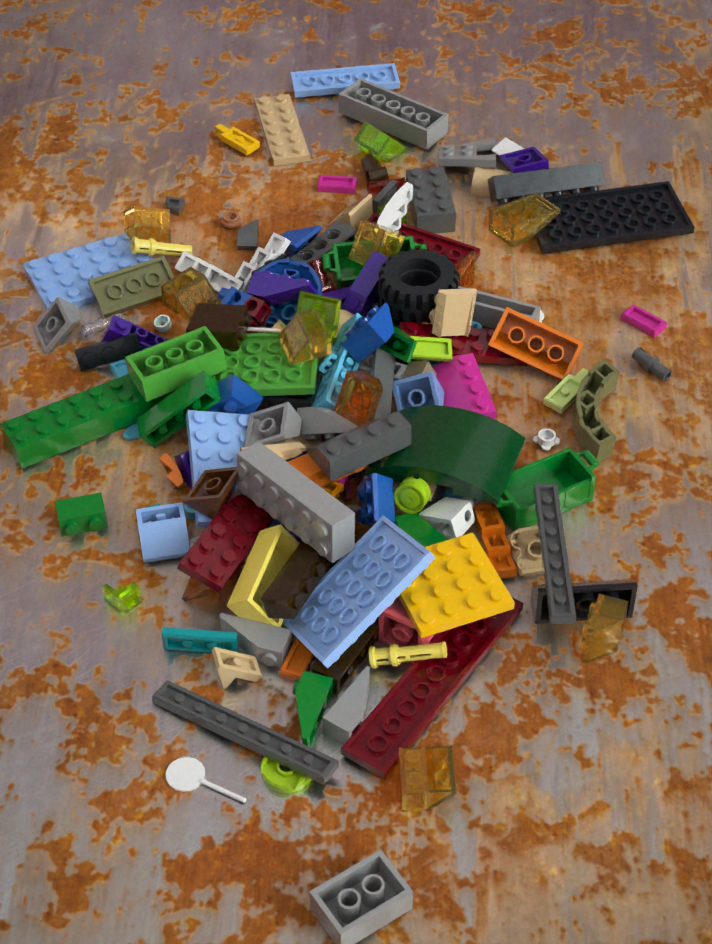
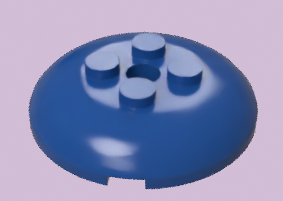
[248,259,322,333]

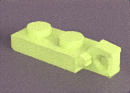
[543,368,588,414]

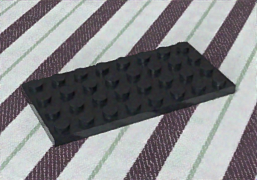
[521,181,695,254]

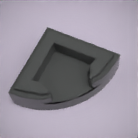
[166,196,185,216]

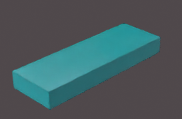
[162,627,239,653]

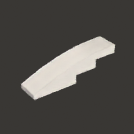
[374,182,413,240]
[235,232,291,293]
[174,251,244,293]

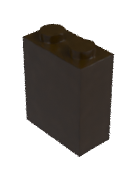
[186,303,252,349]

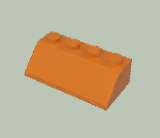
[488,307,584,380]

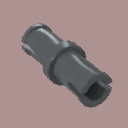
[632,347,673,382]

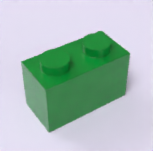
[55,492,108,537]

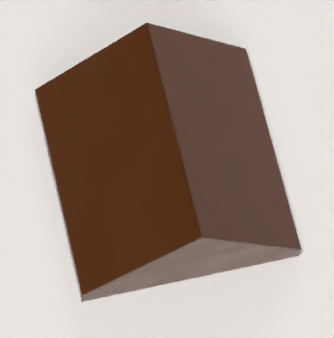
[184,467,239,519]

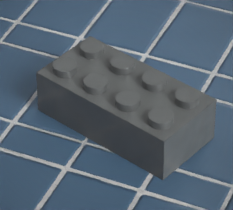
[406,167,456,233]

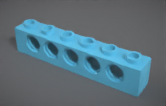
[311,313,361,414]

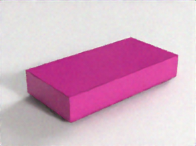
[317,175,357,194]
[620,304,667,338]

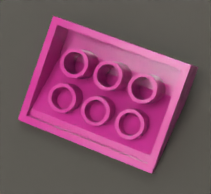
[432,353,497,420]

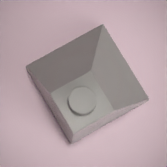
[33,297,83,353]
[244,402,302,447]

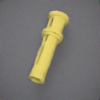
[130,236,192,256]
[369,642,447,669]

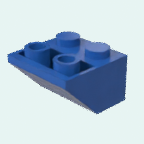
[341,303,394,363]
[357,473,395,525]

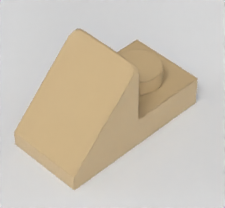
[212,647,262,689]

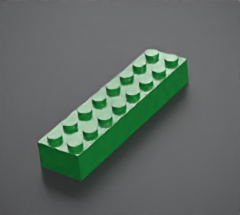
[0,374,174,469]

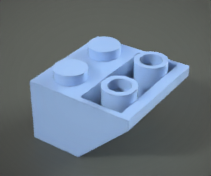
[136,502,190,563]

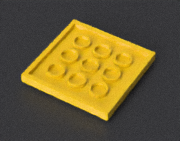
[398,533,515,638]

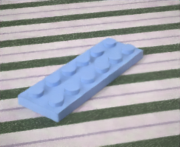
[291,63,400,98]

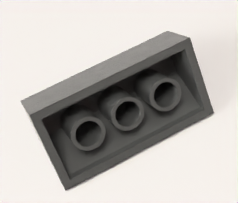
[307,411,411,481]

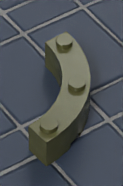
[573,359,620,462]

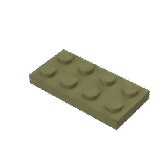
[88,255,180,318]

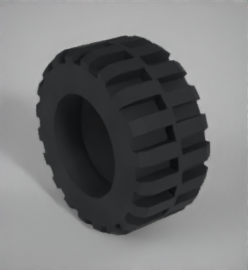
[378,249,459,324]

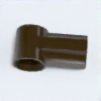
[361,153,389,186]

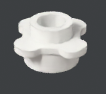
[533,429,560,451]

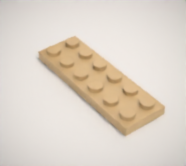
[254,94,310,166]

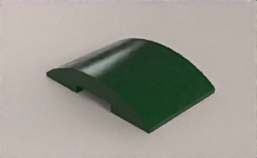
[365,405,526,504]

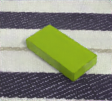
[410,336,452,362]

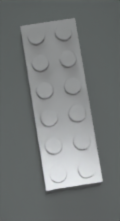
[339,78,448,150]
[236,441,355,563]

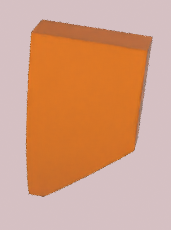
[159,453,185,489]

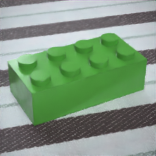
[125,326,227,402]

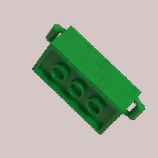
[321,236,427,290]
[494,447,600,532]

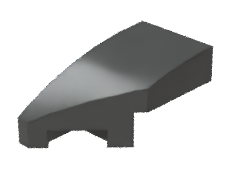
[237,220,259,250]

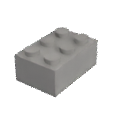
[309,849,413,944]

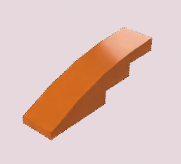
[472,502,517,579]

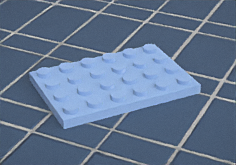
[23,230,153,310]
[186,410,280,528]
[283,515,436,668]

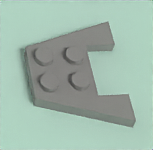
[439,138,496,167]

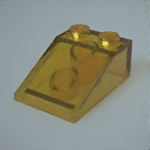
[489,193,561,247]

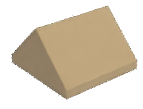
[326,194,372,232]

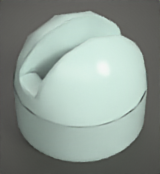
[154,315,172,333]

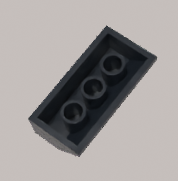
[531,579,638,624]

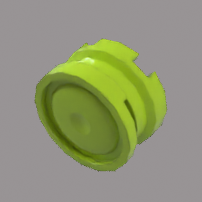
[394,476,431,514]

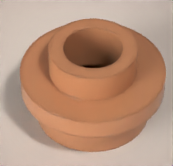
[222,211,241,229]

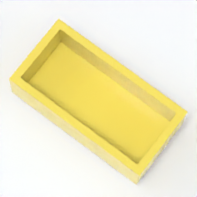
[227,524,300,627]

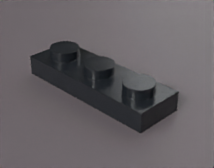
[75,332,142,371]

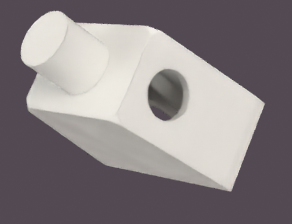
[419,497,475,539]

